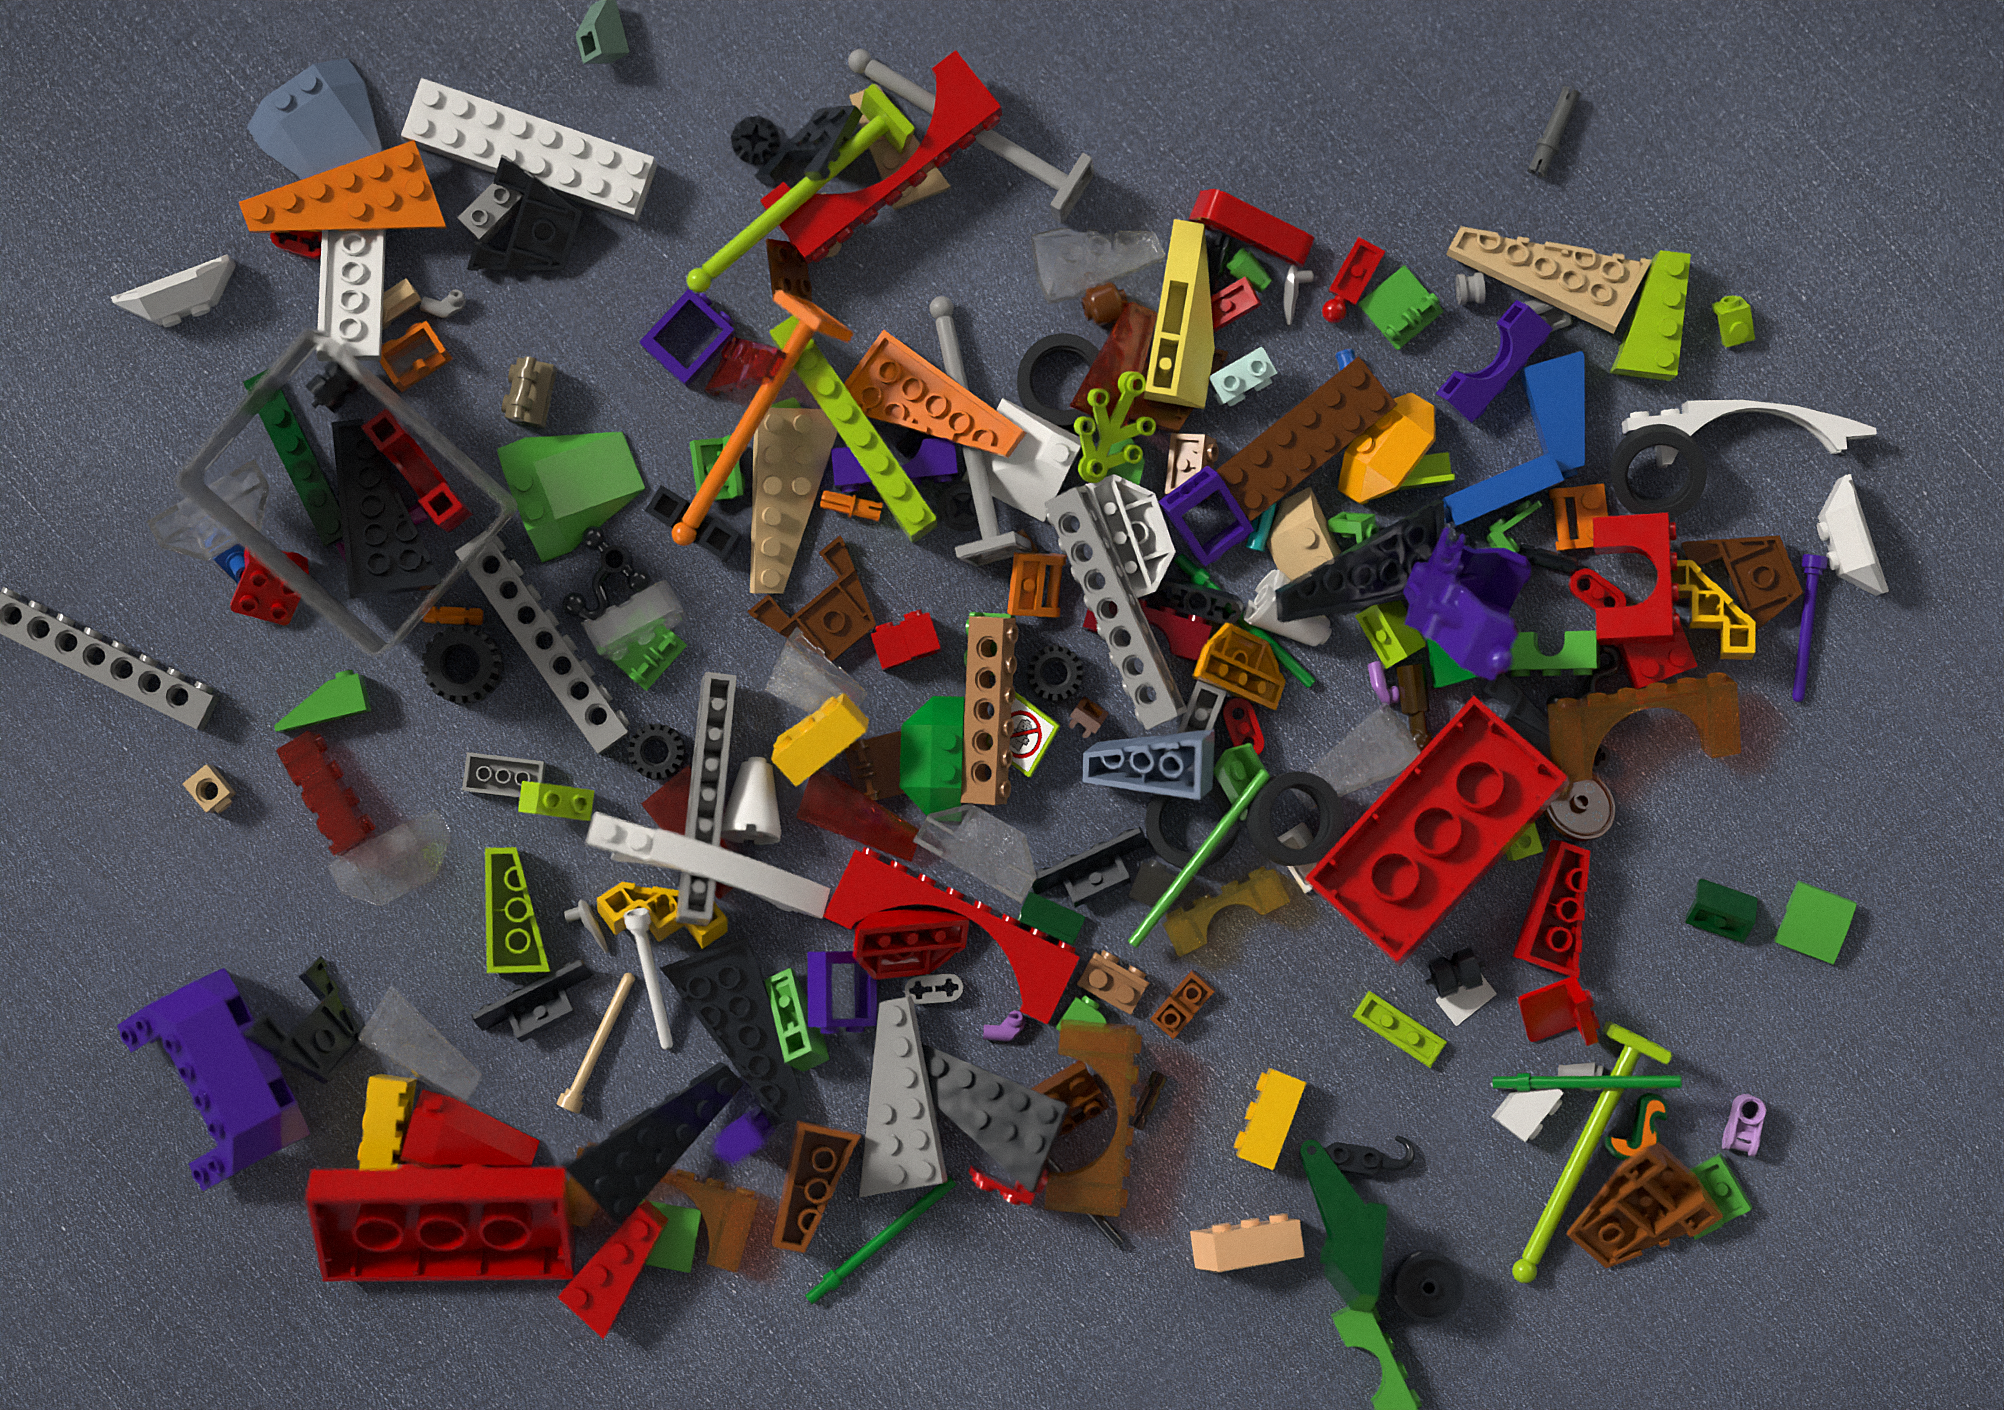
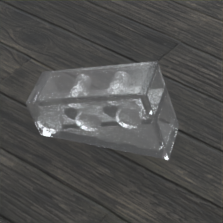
[581,579,687,661]
[764,627,868,714]

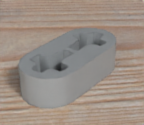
[904,973,963,1004]

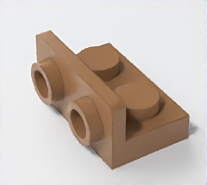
[1165,433,1219,500]
[1077,950,1149,1015]

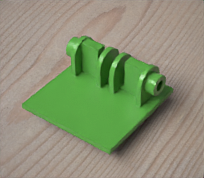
[1358,265,1444,351]
[600,604,687,691]

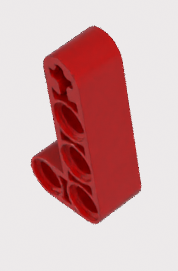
[1188,189,1315,267]

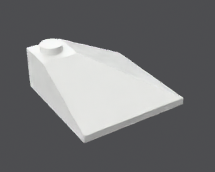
[962,398,1082,522]

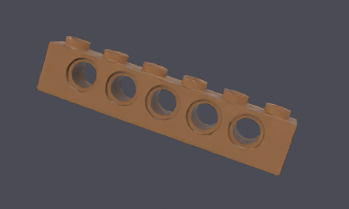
[961,616,1018,805]

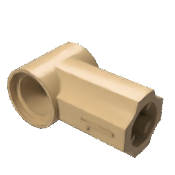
[382,278,422,330]

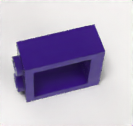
[639,288,736,388]
[1158,465,1254,566]
[807,951,877,1033]

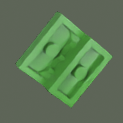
[1774,880,1857,965]
[1690,1153,1753,1240]
[640,1200,702,1273]

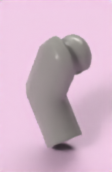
[420,289,466,318]

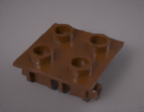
[765,239,812,302]
[845,731,905,805]

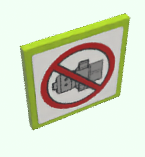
[986,692,1061,778]

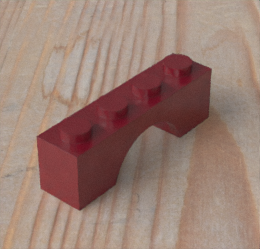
[1082,598,1212,663]

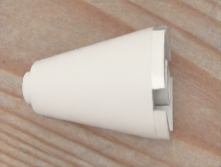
[1243,569,1332,647]
[720,757,782,845]

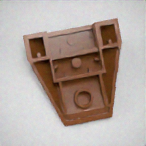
[1567,1143,1723,1268]

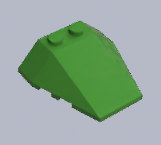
[497,432,645,563]

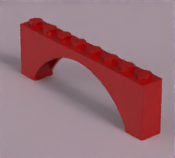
[760,50,1003,265]
[823,847,1080,1025]

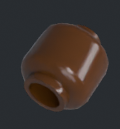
[1081,281,1128,326]

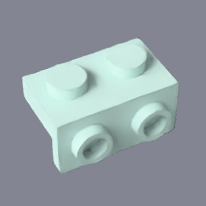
[1209,347,1277,407]

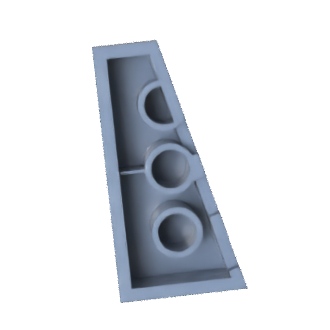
[1083,729,1215,800]

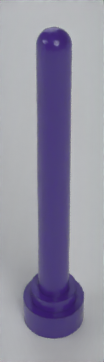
[1792,554,1828,703]

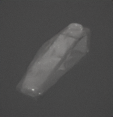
[1031,228,1166,305]
[1290,701,1421,810]

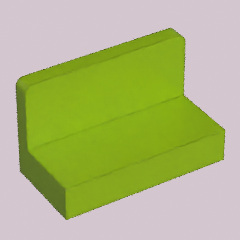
[1395,452,1455,491]
[1355,600,1426,669]

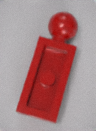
[1322,236,1385,323]
[1210,277,1262,333]

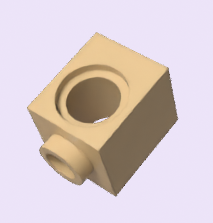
[183,764,237,814]

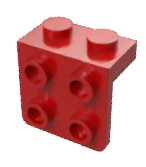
[230,548,309,625]
[1517,975,1600,1046]
[968,1165,1048,1206]

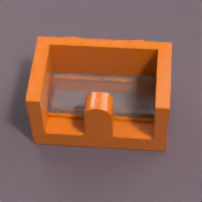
[378,321,453,392]

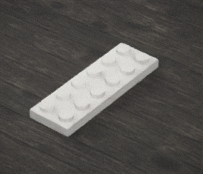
[317,230,386,361]

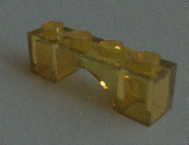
[1161,866,1290,957]

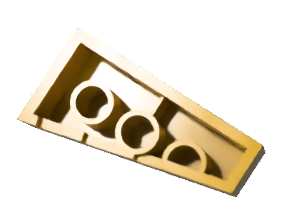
[358,1074,417,1169]

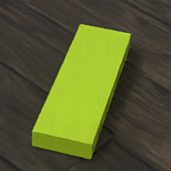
[1352,990,1447,1068]

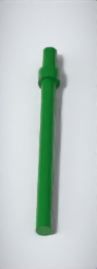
[1174,553,1316,689]
[1492,1073,1682,1092]
[805,1176,957,1305]

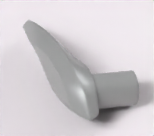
[1284,265,1313,325]
[564,899,609,953]

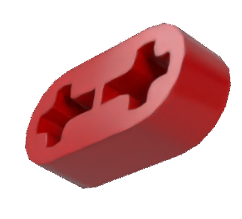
[270,231,322,260]

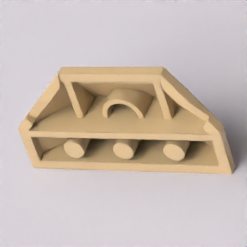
[1266,487,1341,581]

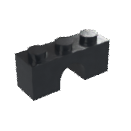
[645,485,743,563]

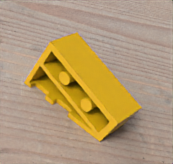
[771,693,869,787]

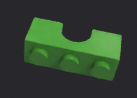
[1507,631,1600,677]

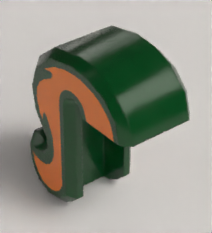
[1601,1093,1669,1161]

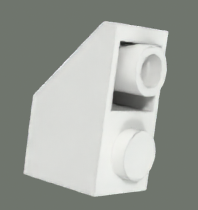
[1491,1089,1564,1142]

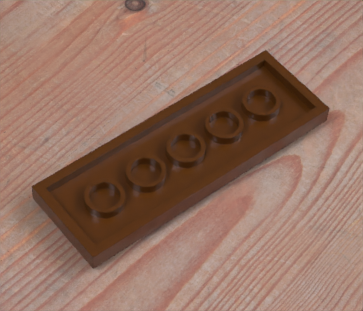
[1215,356,1398,522]

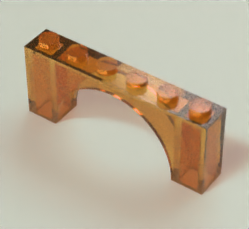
[1547,672,1741,783]
[1044,1019,1142,1217]
[568,1141,760,1273]

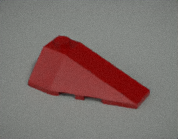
[401,1089,540,1168]

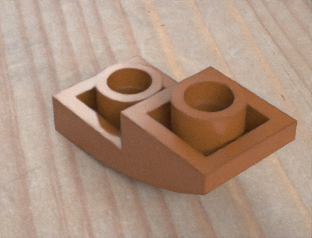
[1150,969,1216,1039]

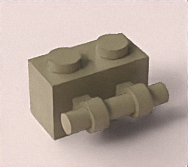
[502,356,557,429]

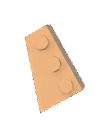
[1190,1213,1305,1272]

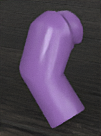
[1368,661,1400,705]
[983,1010,1026,1041]

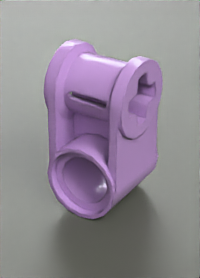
[1722,1094,1766,1157]

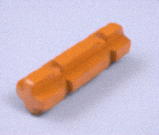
[422,606,484,625]

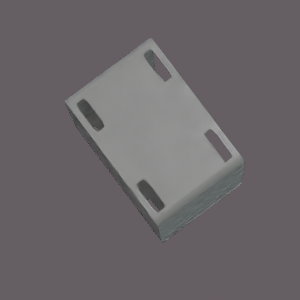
[177,329,517,655]

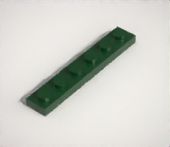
[243,368,343,547]

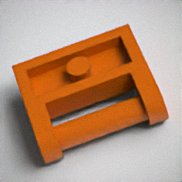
[1549,484,1608,551]
[1007,552,1067,617]

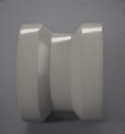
[1456,272,1485,305]

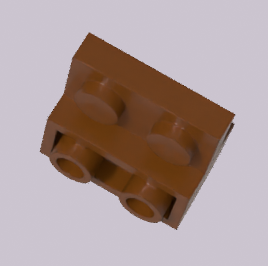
[1031,1059,1109,1137]

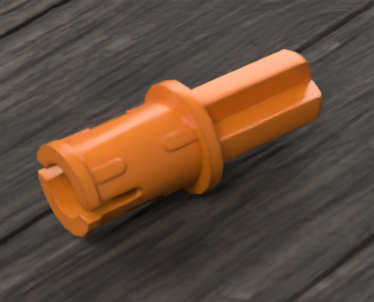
[820,490,883,522]

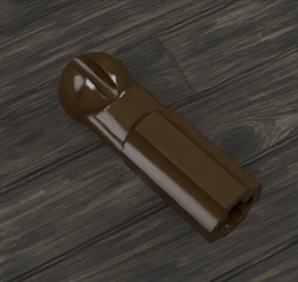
[1397,664,1434,757]

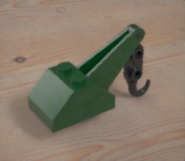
[1299,1136,1415,1312]

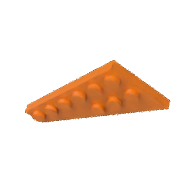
[239,140,447,233]
[844,329,1026,458]

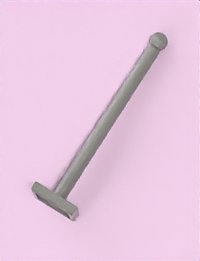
[848,49,1094,224]
[929,296,1032,567]

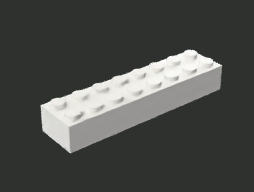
[401,78,658,222]

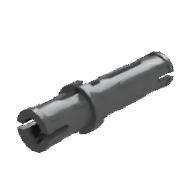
[1527,86,1581,178]

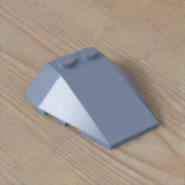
[247,58,383,179]

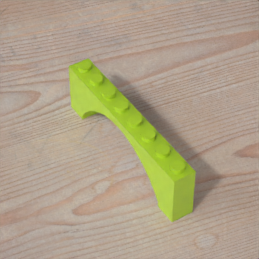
[769,315,938,544]

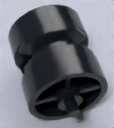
[305,361,364,414]
[1425,947,1486,999]

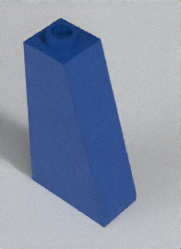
[1519,351,1585,479]
[1442,452,1564,529]

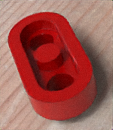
[1569,568,1626,612]
[1222,698,1264,755]

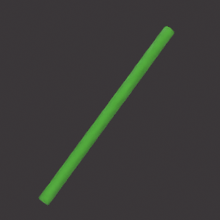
[1128,769,1271,949]

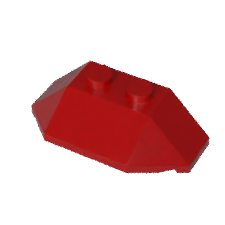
[853,908,970,980]

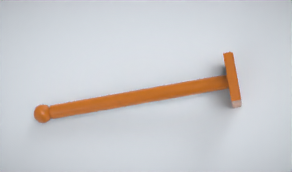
[672,290,854,546]

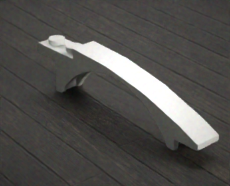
[1622,400,1877,468]
[586,812,830,919]

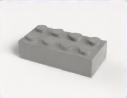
[462,752,546,798]

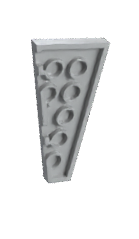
[859,996,948,1197]

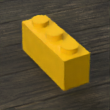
[1233,1068,1306,1170]

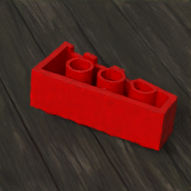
[557,1199,669,1339]

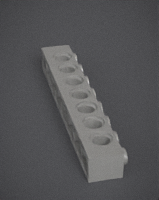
[1044,485,1188,730]
[455,531,631,755]
[0,586,220,731]
[676,672,736,926]

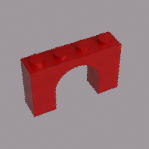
[362,408,473,533]
[1592,513,1680,645]

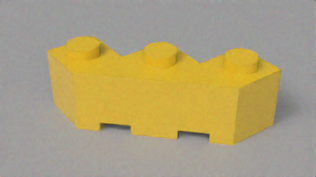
[1672,560,1755,660]
[596,882,728,949]

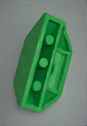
[899,696,964,820]

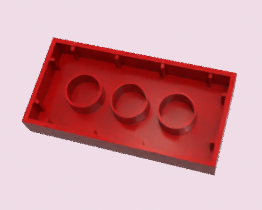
[1304,696,1569,967]
[306,1164,576,1282]

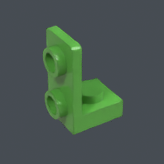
[1485,500,1542,553]
[1328,512,1379,544]

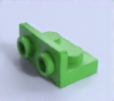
[1213,743,1267,820]

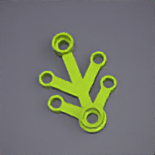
[1074,371,1156,483]

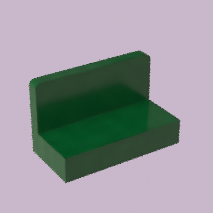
[1685,878,1758,943]
[1017,891,1086,945]

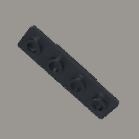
[1028,827,1147,908]
[471,959,593,1043]

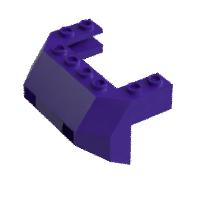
[117,968,311,1192]

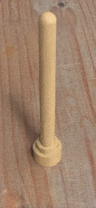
[556,973,635,1114]

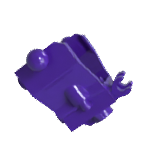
[1403,527,1531,681]

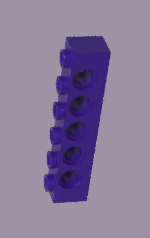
[713,1105,776,1166]

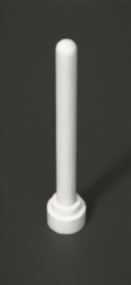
[624,908,673,1050]

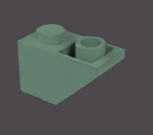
[575,0,630,64]

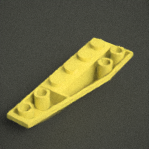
[1143,219,1215,409]

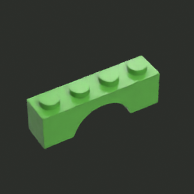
[1330,1305,1422,1410]

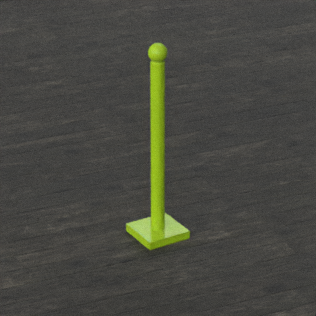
[687,83,915,293]
[1512,1021,1672,1284]

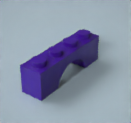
[1435,300,1553,423]
[831,438,958,493]

